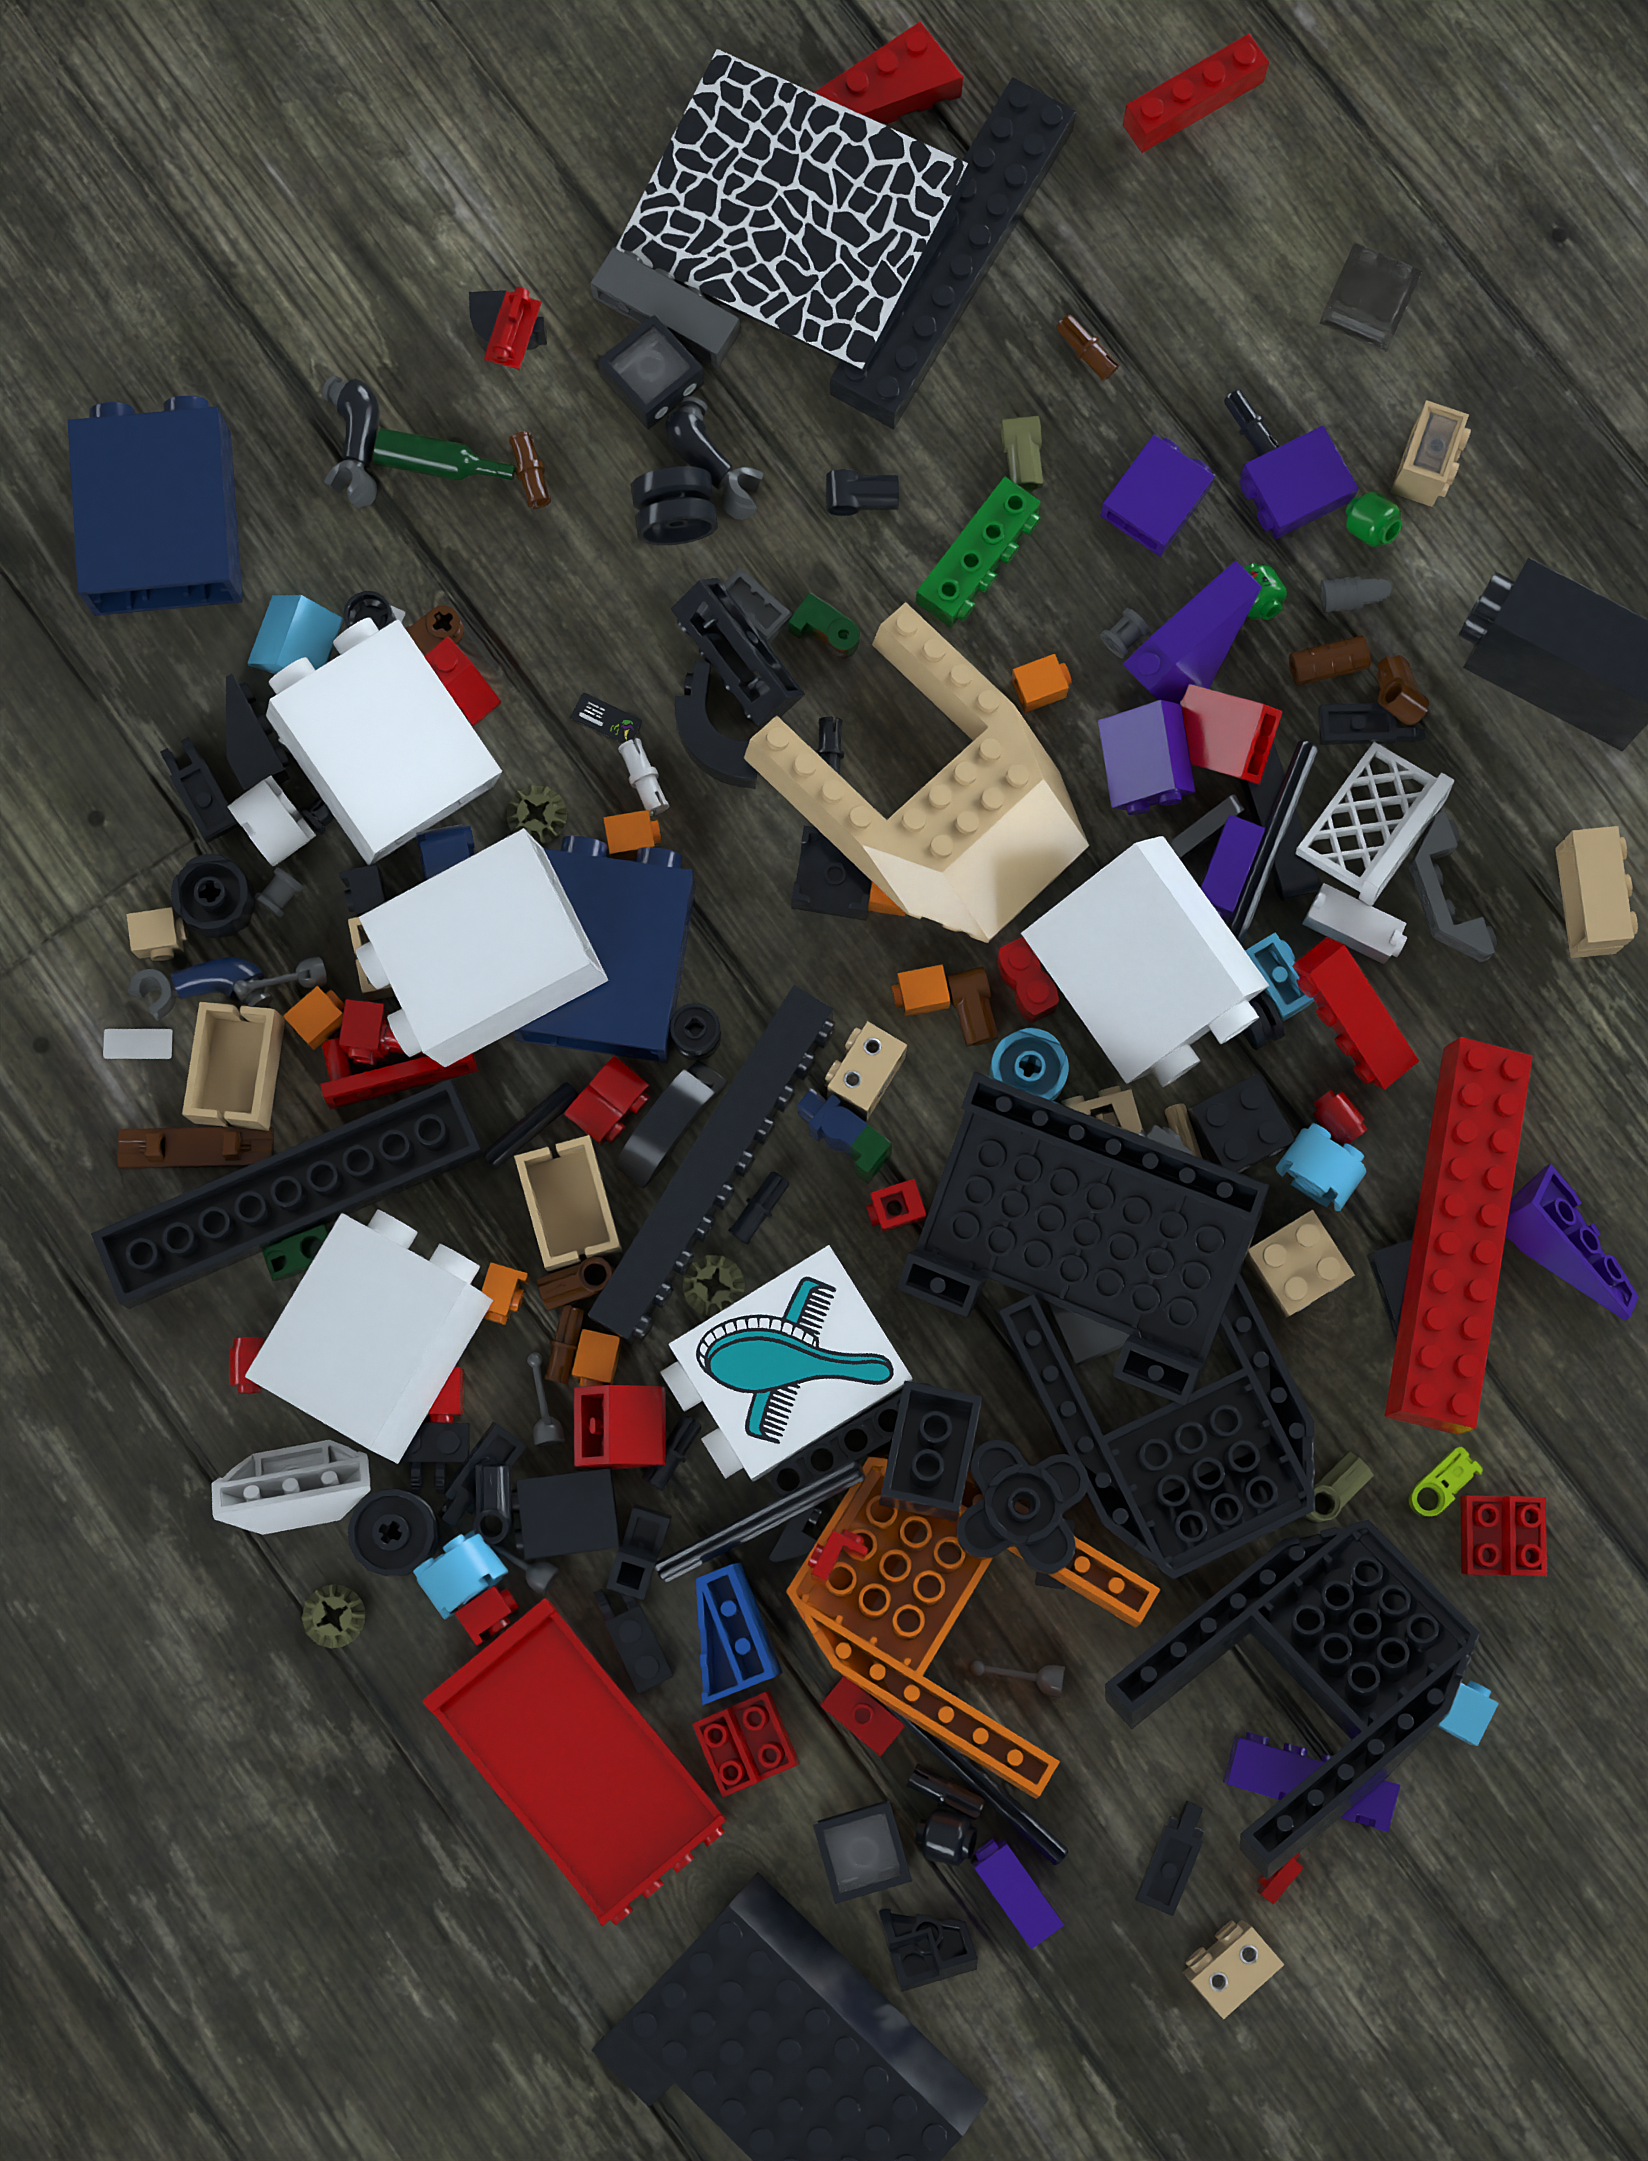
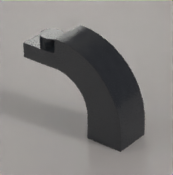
[674,661,758,789]
[614,1059,728,1188]

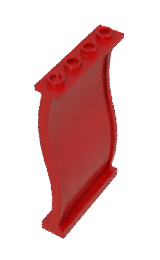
[422,1598,727,1926]

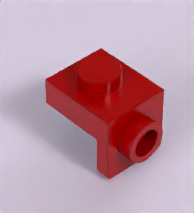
[807,1529,868,1585]

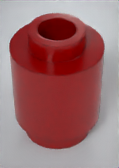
[1312,1089,1368,1147]
[229,1337,264,1394]

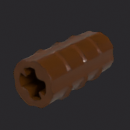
[1289,635,1371,686]

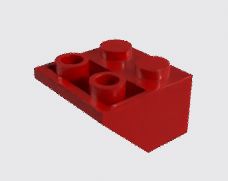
[574,1385,666,1470]

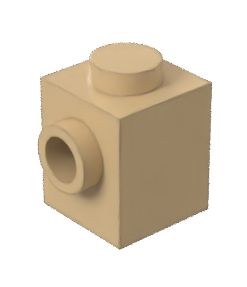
[127,907,188,961]

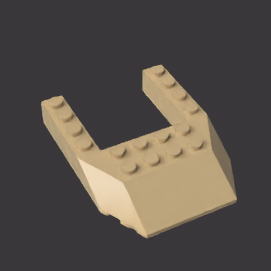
[744,602,1089,943]

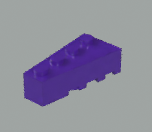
[1223,1732,1400,1832]

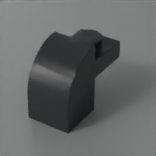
[469,290,547,352]

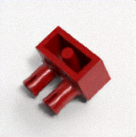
[339,999,425,1067]

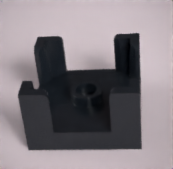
[791,825,872,921]

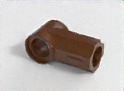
[1376,655,1429,725]
[946,967,998,1047]
[537,1257,615,1311]

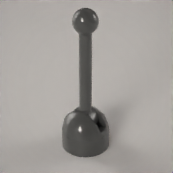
[233,956,327,995]
[527,1352,565,1447]
[489,1543,560,1596]
[970,1660,1065,1698]

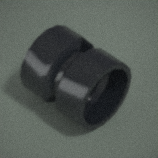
[343,591,396,631]
[670,1003,721,1061]

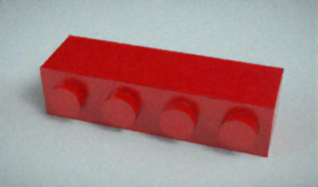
[1122,33,1269,153]
[1292,937,1419,1090]

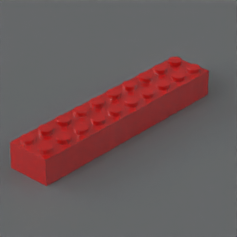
[1385,1037,1533,1435]

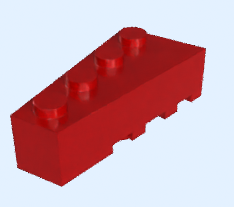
[813,21,963,125]

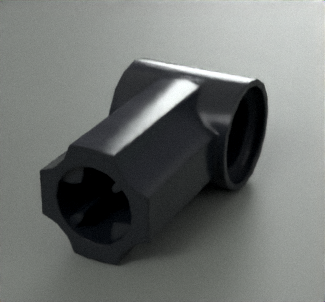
[826,469,899,516]
[473,1463,515,1544]

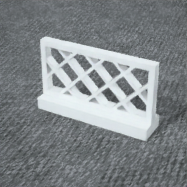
[1295,742,1454,906]

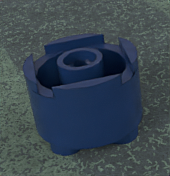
[416,824,475,881]

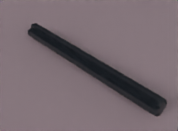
[1227,740,1317,946]
[655,1460,865,1582]
[884,1704,1069,1865]

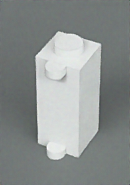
[1302,883,1407,964]

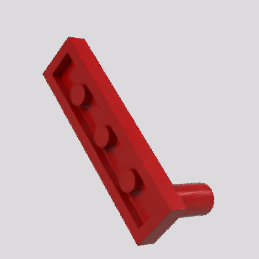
[320,1038,478,1110]

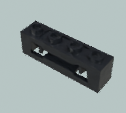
[671,578,805,726]

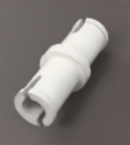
[618,738,669,816]

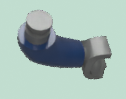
[127,957,273,1022]

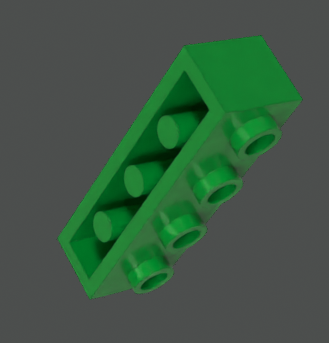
[915,476,1041,628]

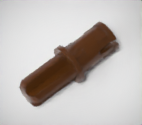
[1056,314,1120,381]
[544,1305,584,1384]

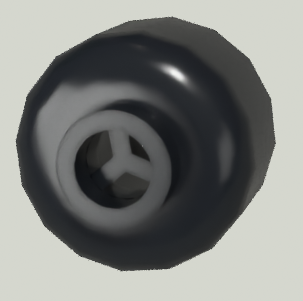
[916,1809,977,1866]

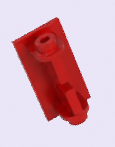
[484,287,542,370]

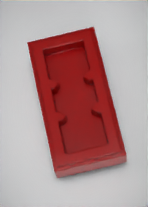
[820,1676,905,1757]

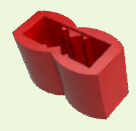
[996,937,1059,1024]
[564,1056,651,1146]

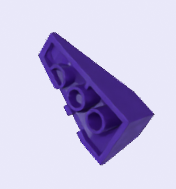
[1123,560,1262,704]
[1505,1164,1639,1321]

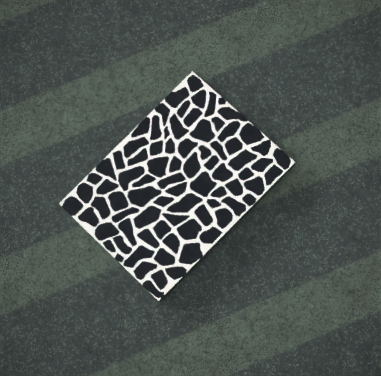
[616,49,973,373]

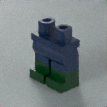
[796,1089,892,1184]

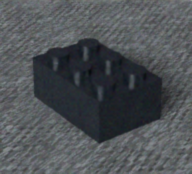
[879,1381,982,1522]

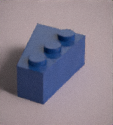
[696,1562,783,1705]

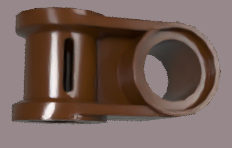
[405,605,464,656]

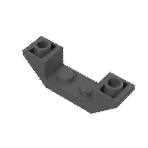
[1408,810,1497,962]

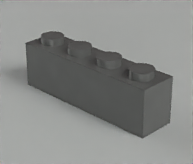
[590,247,740,368]

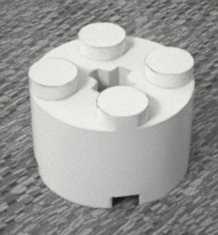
[227,775,316,866]

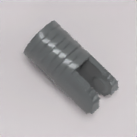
[1320,576,1393,613]

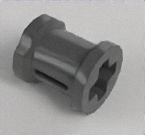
[1100,608,1150,658]
[254,867,304,918]

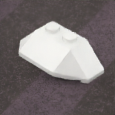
[212,1440,371,1535]

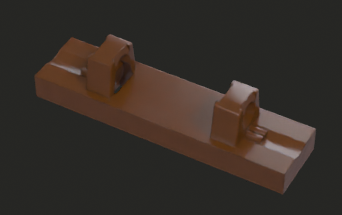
[118,1126,274,1169]

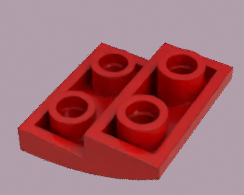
[1460,1495,1547,1576]
[692,1690,800,1798]

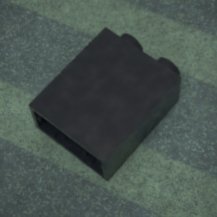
[1458,557,1648,751]

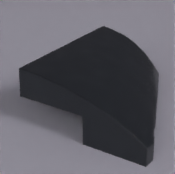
[879,1908,978,1992]

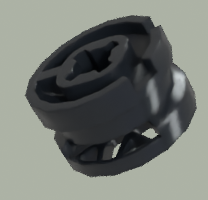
[1242,991,1285,1050]

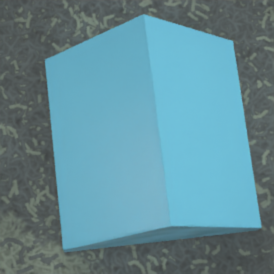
[247,595,343,674]

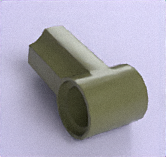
[1001,416,1043,492]
[1303,1451,1374,1523]

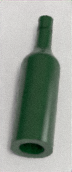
[373,428,516,480]

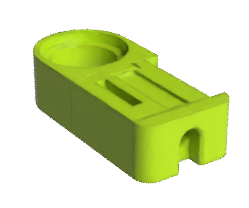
[1409,1447,1483,1517]

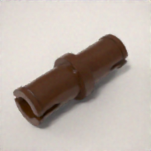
[509,431,551,509]

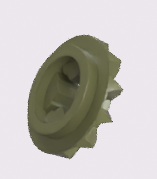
[506,784,567,845]
[683,1255,745,1317]
[301,1585,365,1648]

